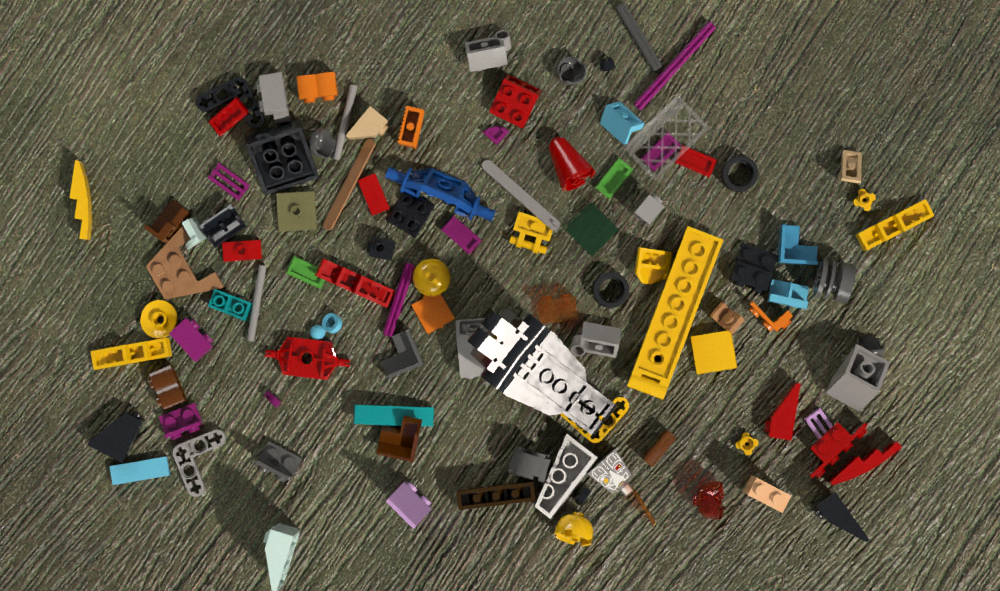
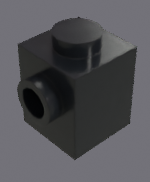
[366,237,396,261]

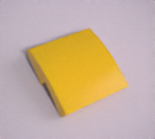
[691,331,737,374]

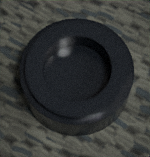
[575,487,592,506]

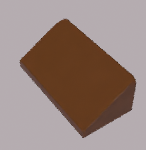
[642,429,676,467]

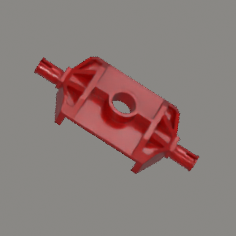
[265,337,351,380]

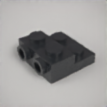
[729,243,778,294]

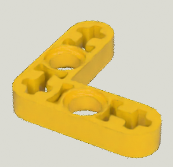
[560,397,629,443]

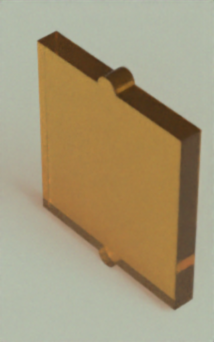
[633,491,656,525]

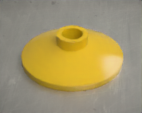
[140,300,178,338]

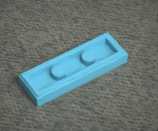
[110,456,170,485]

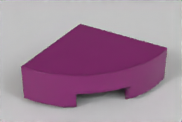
[483,127,510,146]
[264,390,283,407]

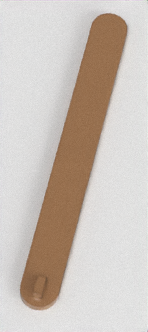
[323,139,375,230]

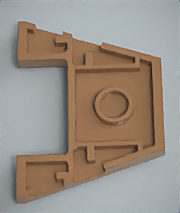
[146,226,224,300]

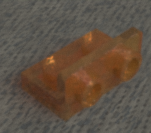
[537,294,578,324]

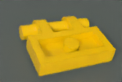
[509,212,553,254]

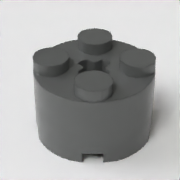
[507,446,551,482]

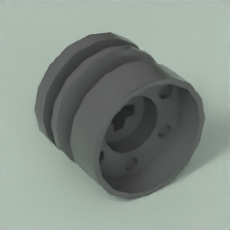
[813,257,856,304]

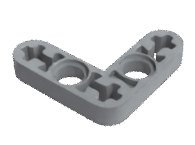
[173,429,227,497]

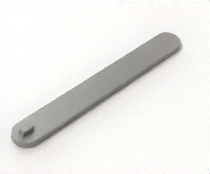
[482,160,560,231]

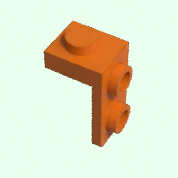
[748,301,793,332]

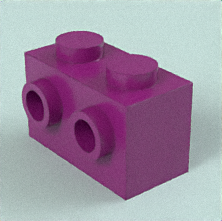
[169,318,214,362]

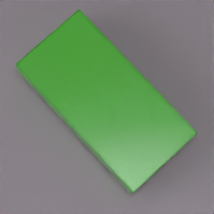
[595,158,633,199]
[286,256,325,289]

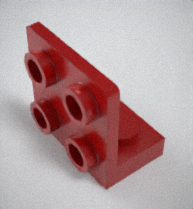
[489,74,542,128]

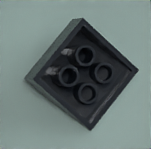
[245,119,319,195]

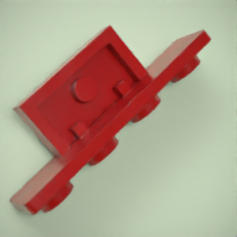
[810,422,868,480]

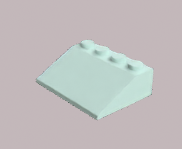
[263,523,301,591]

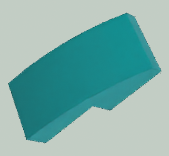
[208,289,253,321]

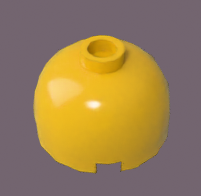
[413,258,451,297]
[554,512,593,546]

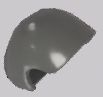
[556,57,586,86]
[308,128,336,159]
[856,336,885,357]

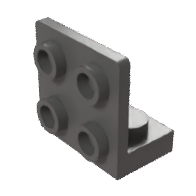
[255,441,303,482]

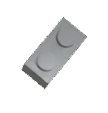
[632,194,664,227]

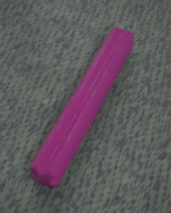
[383,263,415,337]

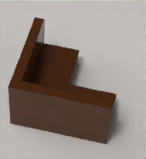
[144,200,191,243]
[376,416,422,462]

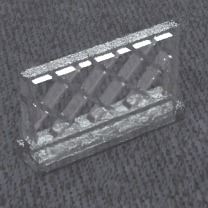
[623,94,710,181]

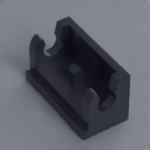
[199,204,247,248]

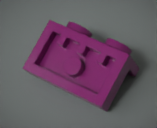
[159,403,203,440]

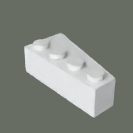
[535,434,598,519]

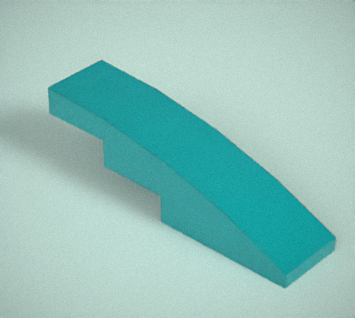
[353,405,434,427]

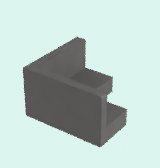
[381,329,424,379]

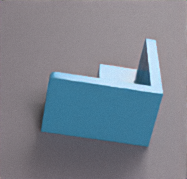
[777,224,819,266]

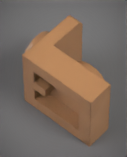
[710,302,745,334]

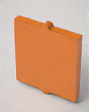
[411,294,455,334]

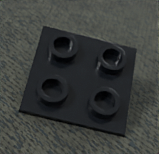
[386,191,435,238]

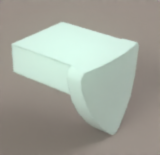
[182,217,207,250]

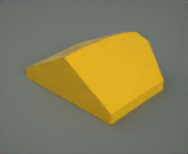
[635,247,672,285]

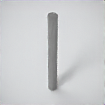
[332,84,358,161]
[247,265,267,342]

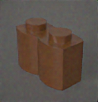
[148,365,187,410]

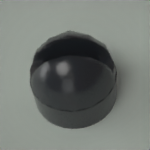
[599,57,615,72]

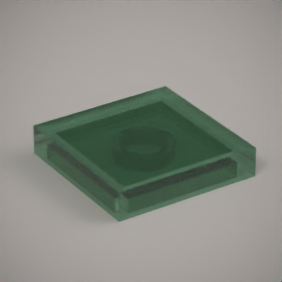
[565,203,619,256]

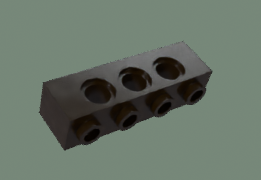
[456,480,536,510]

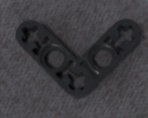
[196,77,265,129]

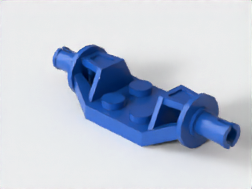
[385,167,496,222]

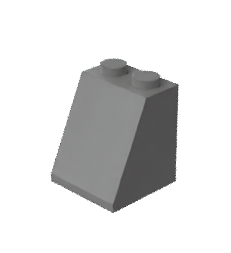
[456,318,488,379]
[826,344,890,411]

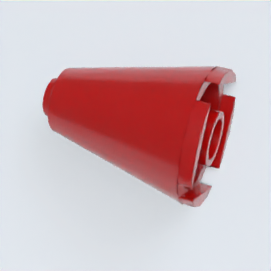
[548,137,596,191]

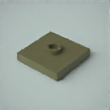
[276,191,317,232]

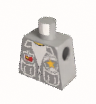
[587,449,633,496]

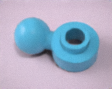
[310,313,342,340]

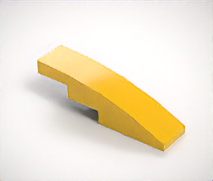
[70,160,92,240]
[855,199,934,252]
[90,337,172,370]

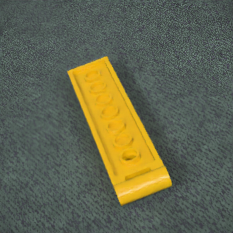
[627,226,723,400]

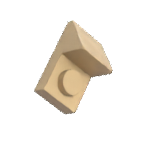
[838,150,862,183]

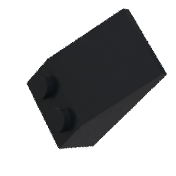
[811,490,870,542]

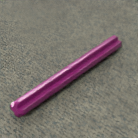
[633,21,716,110]

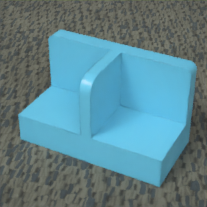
[600,101,644,145]
[767,279,809,309]

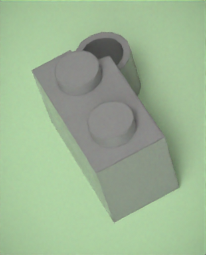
[465,30,512,72]
[256,72,291,124]
[571,322,621,358]

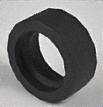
[721,155,759,193]
[593,272,629,308]

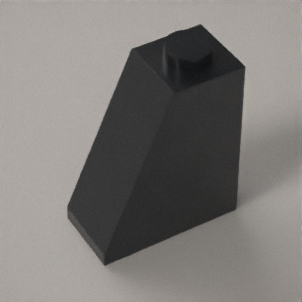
[87,411,146,463]

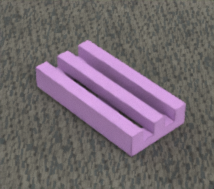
[804,408,833,440]

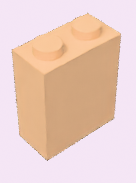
[742,475,791,513]

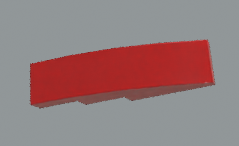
[315,258,395,308]
[827,441,902,485]

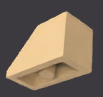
[346,106,389,140]

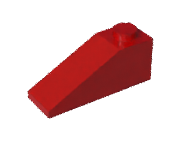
[764,383,801,441]

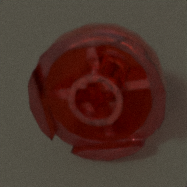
[693,481,724,520]

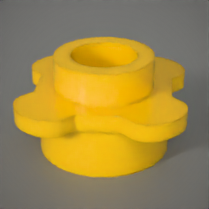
[853,189,876,211]
[735,433,759,455]

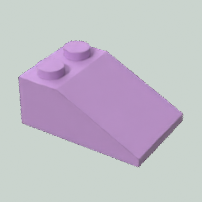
[386,481,432,529]

